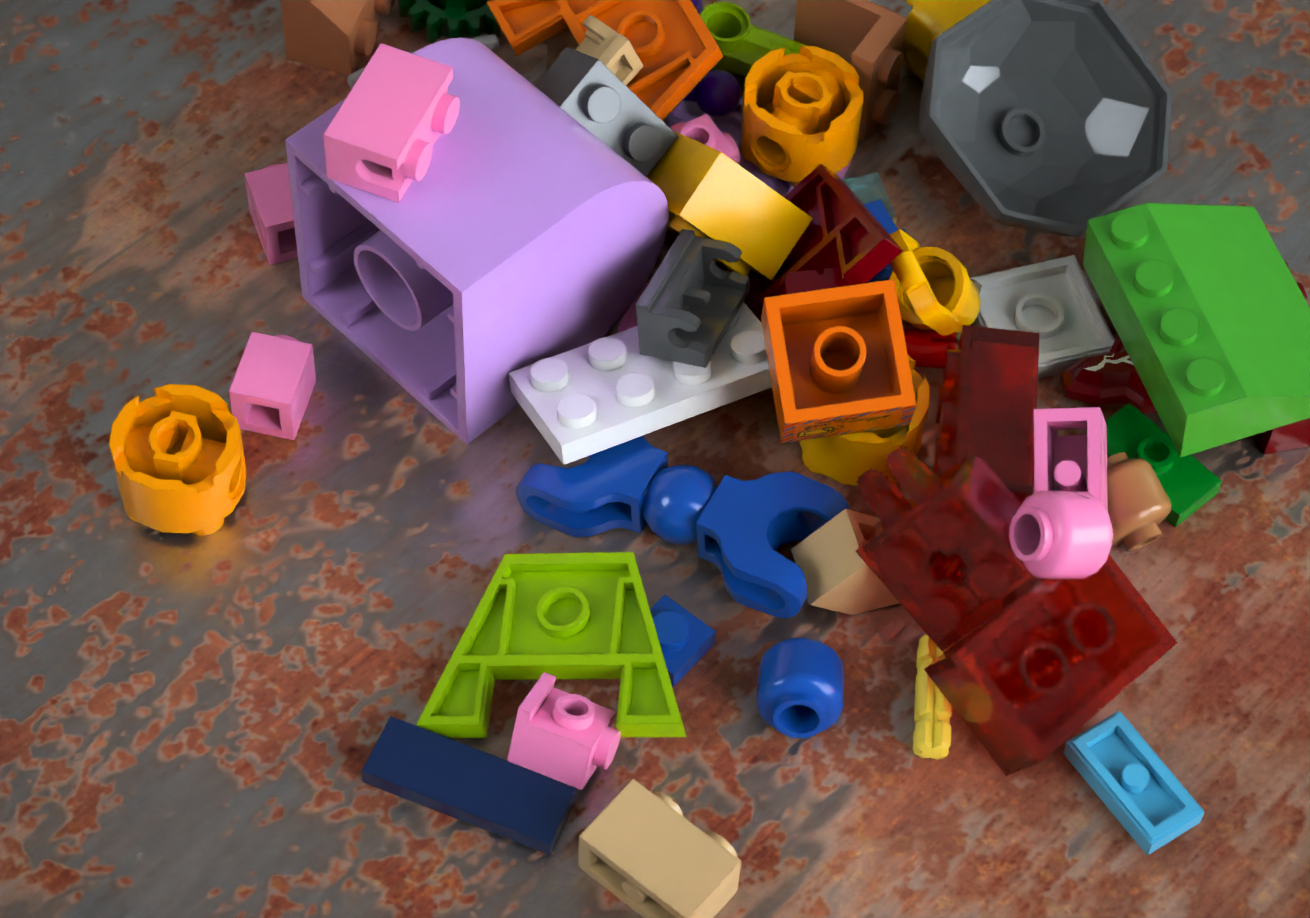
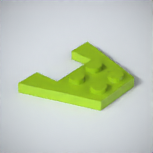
[416,552,687,738]

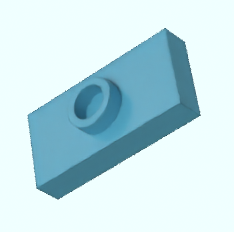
[1063,710,1204,856]

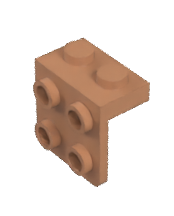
[793,0,908,142]

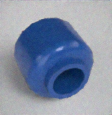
[756,638,845,738]

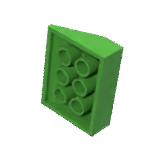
[1083,203,1310,458]

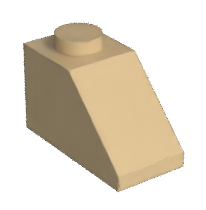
[791,509,949,615]

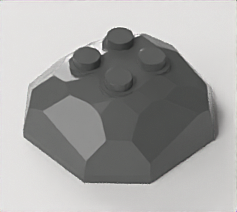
[919,0,1172,236]

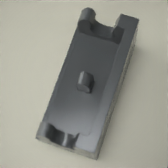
[636,229,750,368]

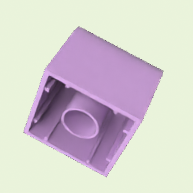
[285,38,669,444]

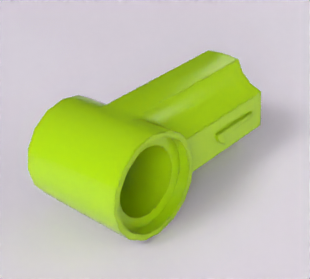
[700,1,808,76]

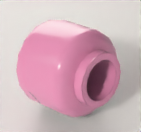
[1009,491,1113,579]

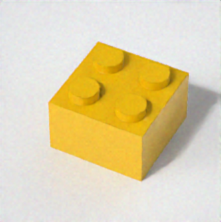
[646,131,813,281]

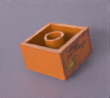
[761,279,916,443]

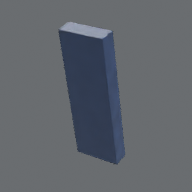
[361,716,577,855]

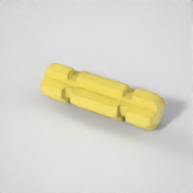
[913,634,954,760]

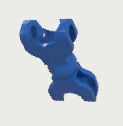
[515,435,850,618]

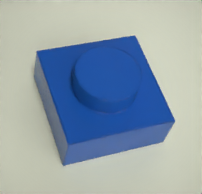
[650,594,716,687]

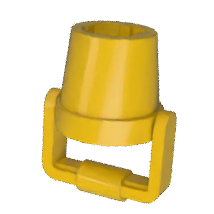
[889,228,981,336]

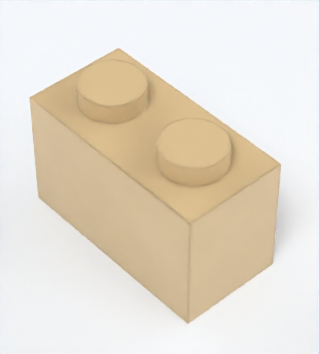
[578,779,741,918]

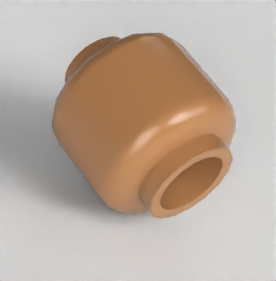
[1107,452,1172,552]

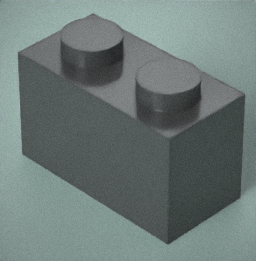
[535,47,679,176]

